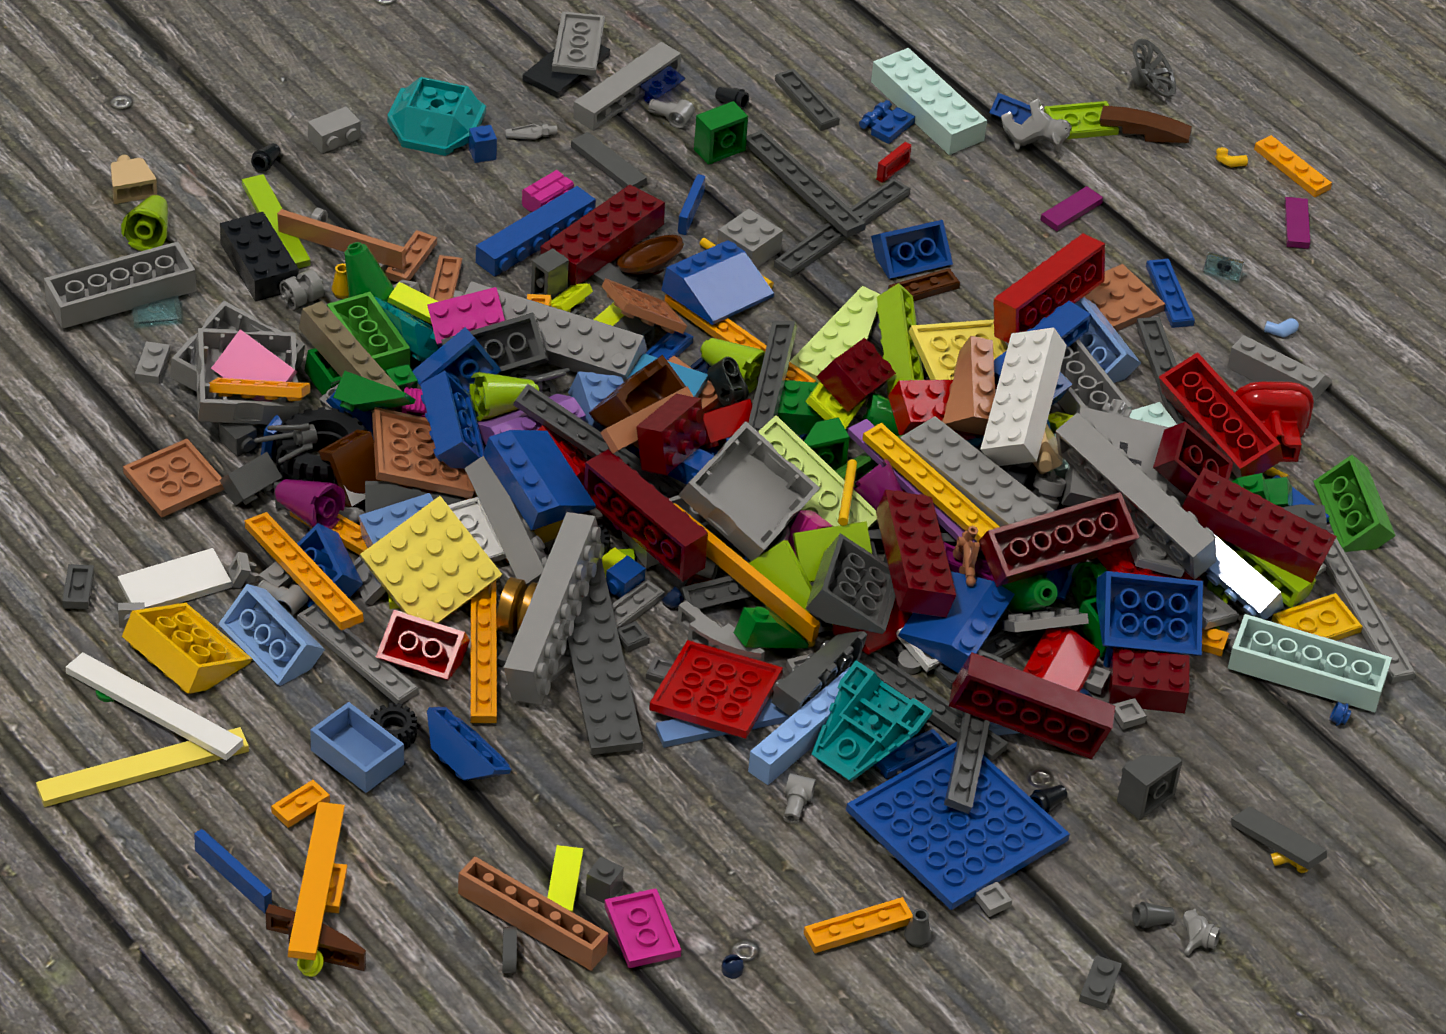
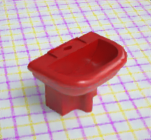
[1235,381,1314,462]

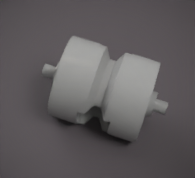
[280,269,324,310]
[1031,470,1066,511]

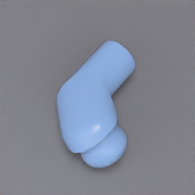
[1264,318,1299,338]

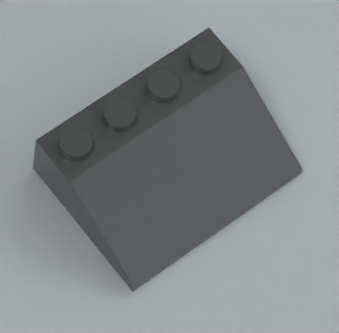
[805,533,895,634]

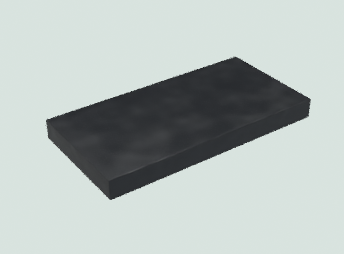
[522,45,610,98]

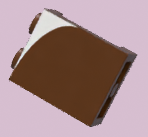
[318,429,382,507]

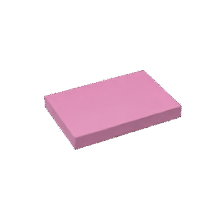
[211,329,297,402]

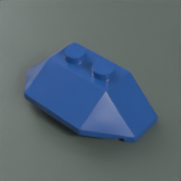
[427,707,512,781]

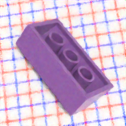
[478,394,586,445]

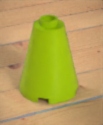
[121,195,168,251]
[700,338,765,393]
[469,372,539,421]

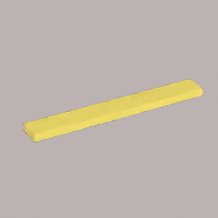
[36,727,249,807]

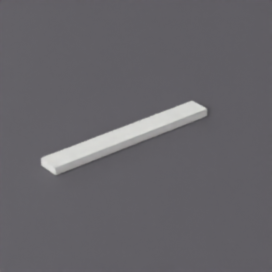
[65,652,243,761]

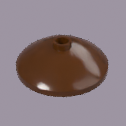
[617,235,684,275]

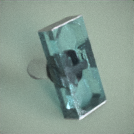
[1203,252,1245,281]

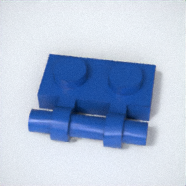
[859,100,915,144]

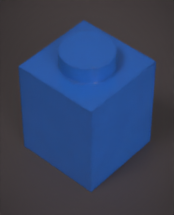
[469,125,497,163]
[606,555,646,598]

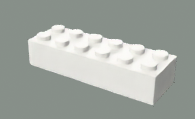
[981,328,1067,466]

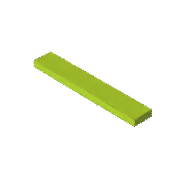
[242,174,311,269]

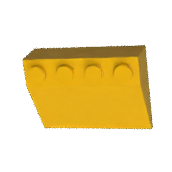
[122,603,253,694]

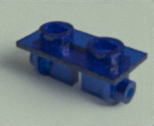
[641,66,686,103]

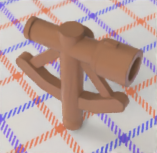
[953,526,980,587]

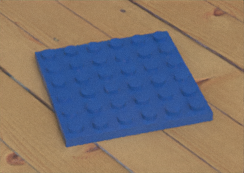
[846,742,1070,910]

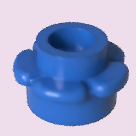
[1329,702,1351,726]

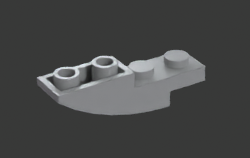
[677,600,765,662]

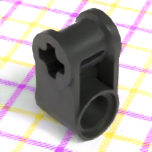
[707,357,749,405]

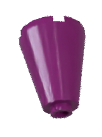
[853,459,903,510]
[275,479,346,529]

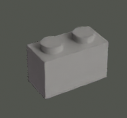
[308,107,361,154]

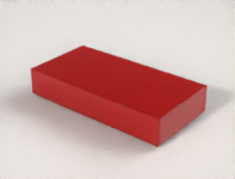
[876,141,911,183]

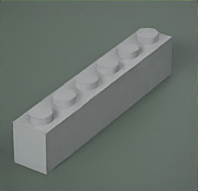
[573,42,681,131]
[465,456,548,587]

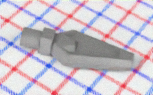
[505,124,558,140]

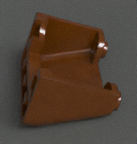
[589,355,686,449]

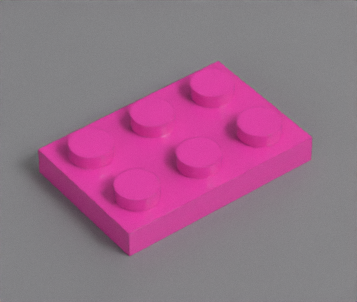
[427,287,505,349]
[604,888,681,968]

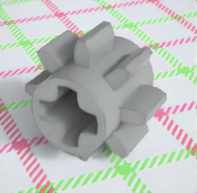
[1102,399,1132,418]

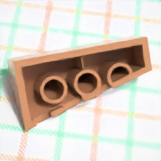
[942,336,995,436]

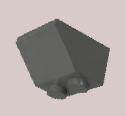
[1117,755,1182,820]

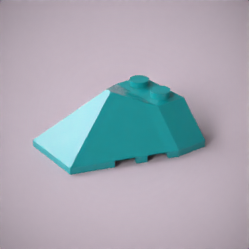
[375,297,438,362]
[812,660,933,782]

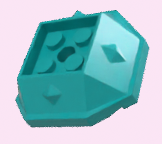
[387,77,486,156]

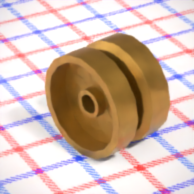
[496,577,538,634]

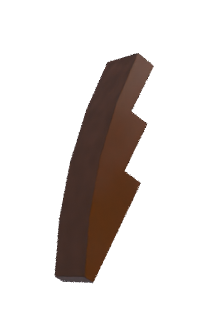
[1100,105,1192,143]
[266,904,366,971]

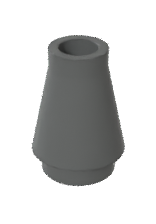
[1132,902,1175,929]
[904,908,931,947]

